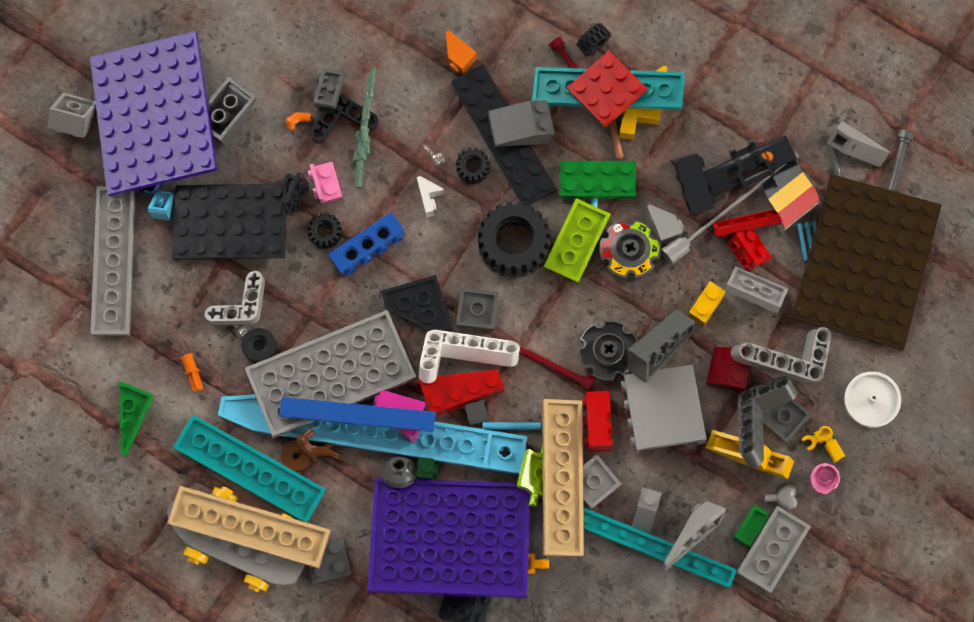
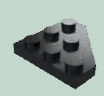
[381,275,452,332]

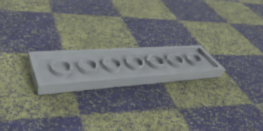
[91,187,135,336]

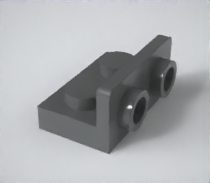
[312,68,346,109]

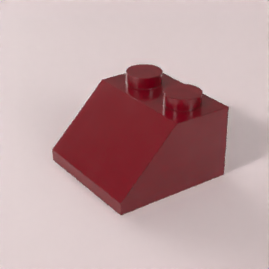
[706,347,751,393]

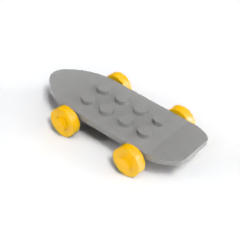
[167,487,305,593]

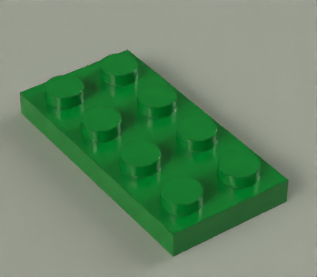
[560,161,636,199]

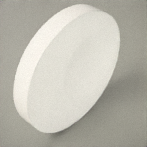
[844,372,901,428]

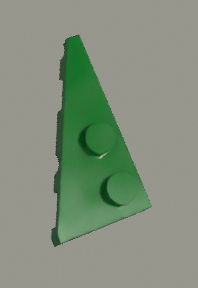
[119,381,155,458]

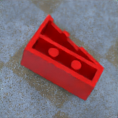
[582,391,613,452]

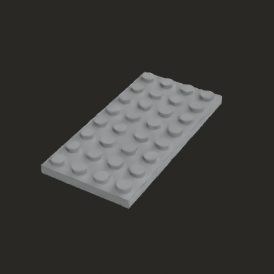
[245,310,417,438]

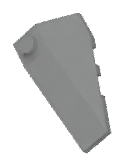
[661,501,726,572]

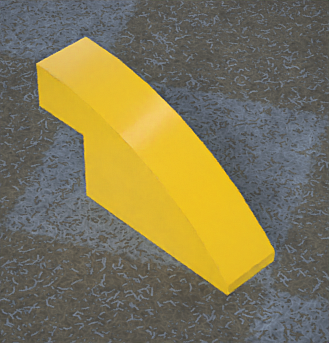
[619,66,667,140]
[706,430,794,479]

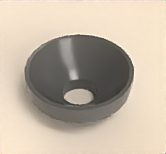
[381,456,417,488]

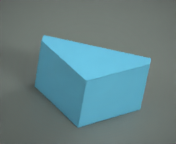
[148,190,175,221]

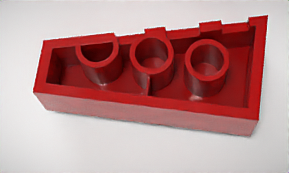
[418,370,505,417]

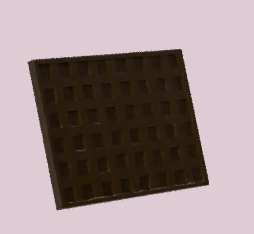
[791,174,942,351]

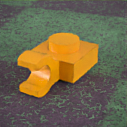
[528,554,549,574]

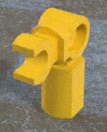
[802,426,845,463]

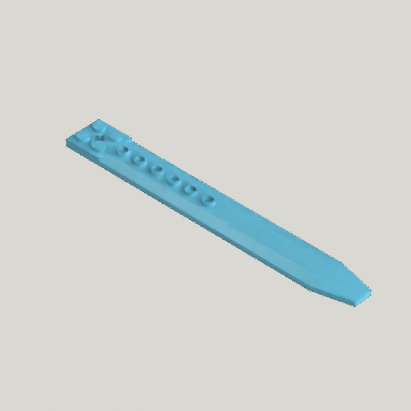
[218,394,528,475]

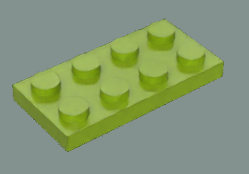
[544,198,611,283]

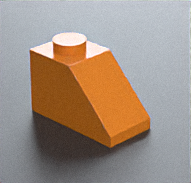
[446,30,477,75]

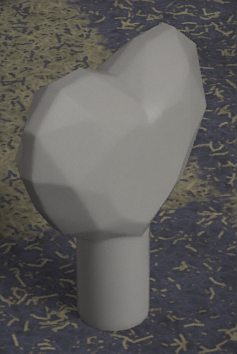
[765,485,797,509]

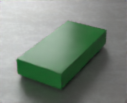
[733,505,771,549]

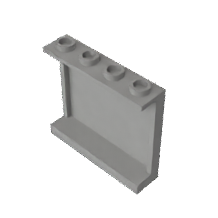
[620,365,706,454]

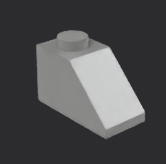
[646,205,684,245]
[632,488,662,534]

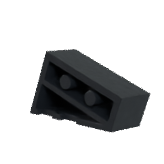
[671,153,715,215]

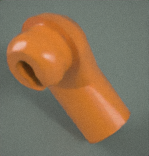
[285,112,311,130]

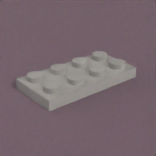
[736,506,811,594]

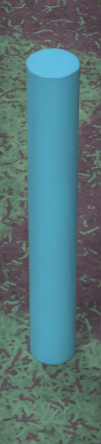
[483,422,541,430]

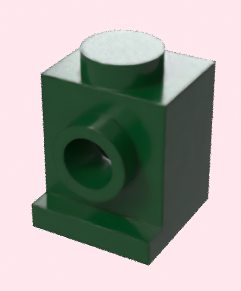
[416,457,439,480]

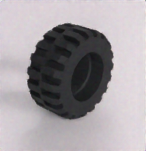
[478,201,550,278]

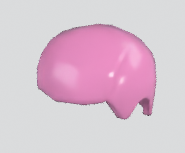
[810,463,840,494]

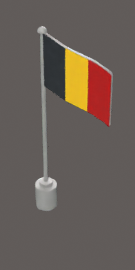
[661,153,820,265]

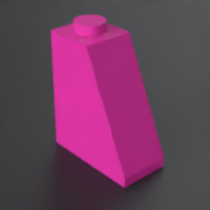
[373,390,427,444]

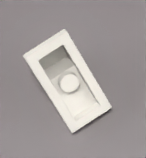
[417,176,444,218]

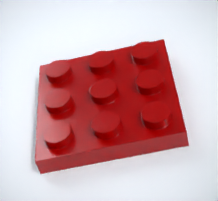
[567,51,647,128]

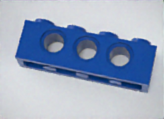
[328,212,405,277]

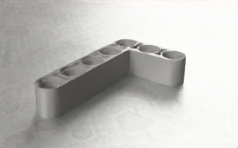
[731,327,831,383]

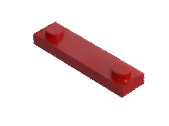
[712,209,783,237]

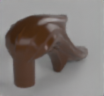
[296,427,343,463]

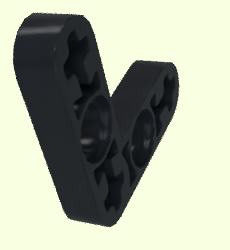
[310,94,379,144]

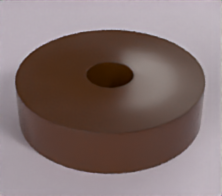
[281,440,312,472]

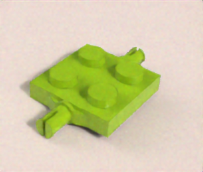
[517,443,543,507]

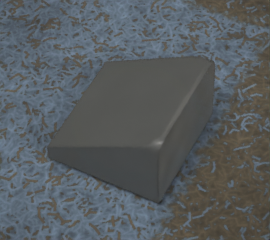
[465,400,488,426]

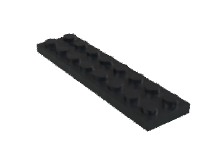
[451,64,557,207]

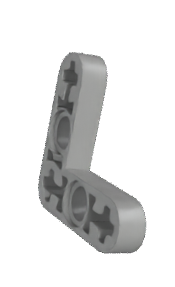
[205,271,265,325]

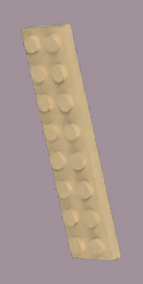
[542,399,584,557]
[168,486,331,569]

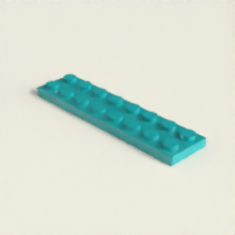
[532,67,685,110]
[173,414,327,523]

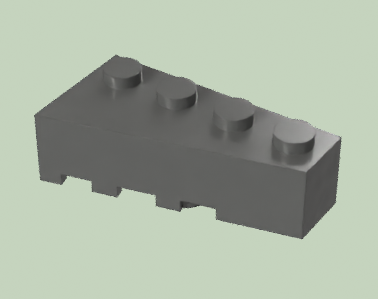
[628,309,695,382]

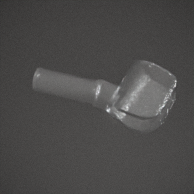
[422,144,445,165]
[228,317,250,337]

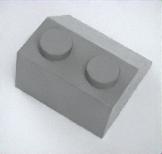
[48,93,96,138]

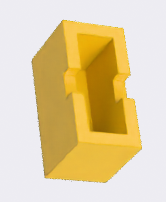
[688,281,726,328]

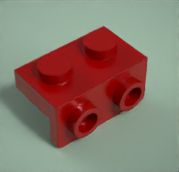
[727,229,772,272]

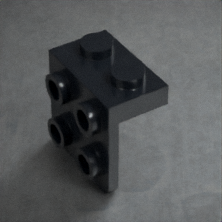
[282,172,309,216]
[438,595,491,622]

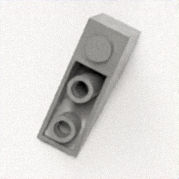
[827,121,890,167]

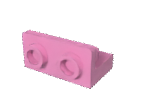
[308,162,343,204]

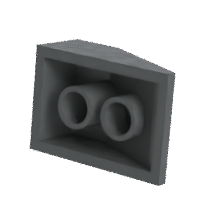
[208,76,257,148]
[488,100,555,147]

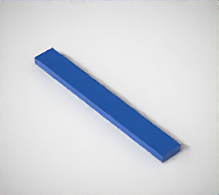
[279,397,436,432]

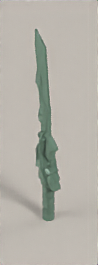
[352,67,376,188]

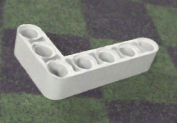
[419,330,520,383]

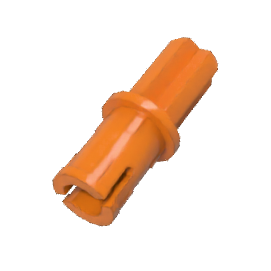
[181,354,203,392]

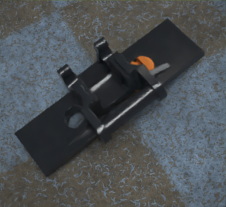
[704,135,797,196]

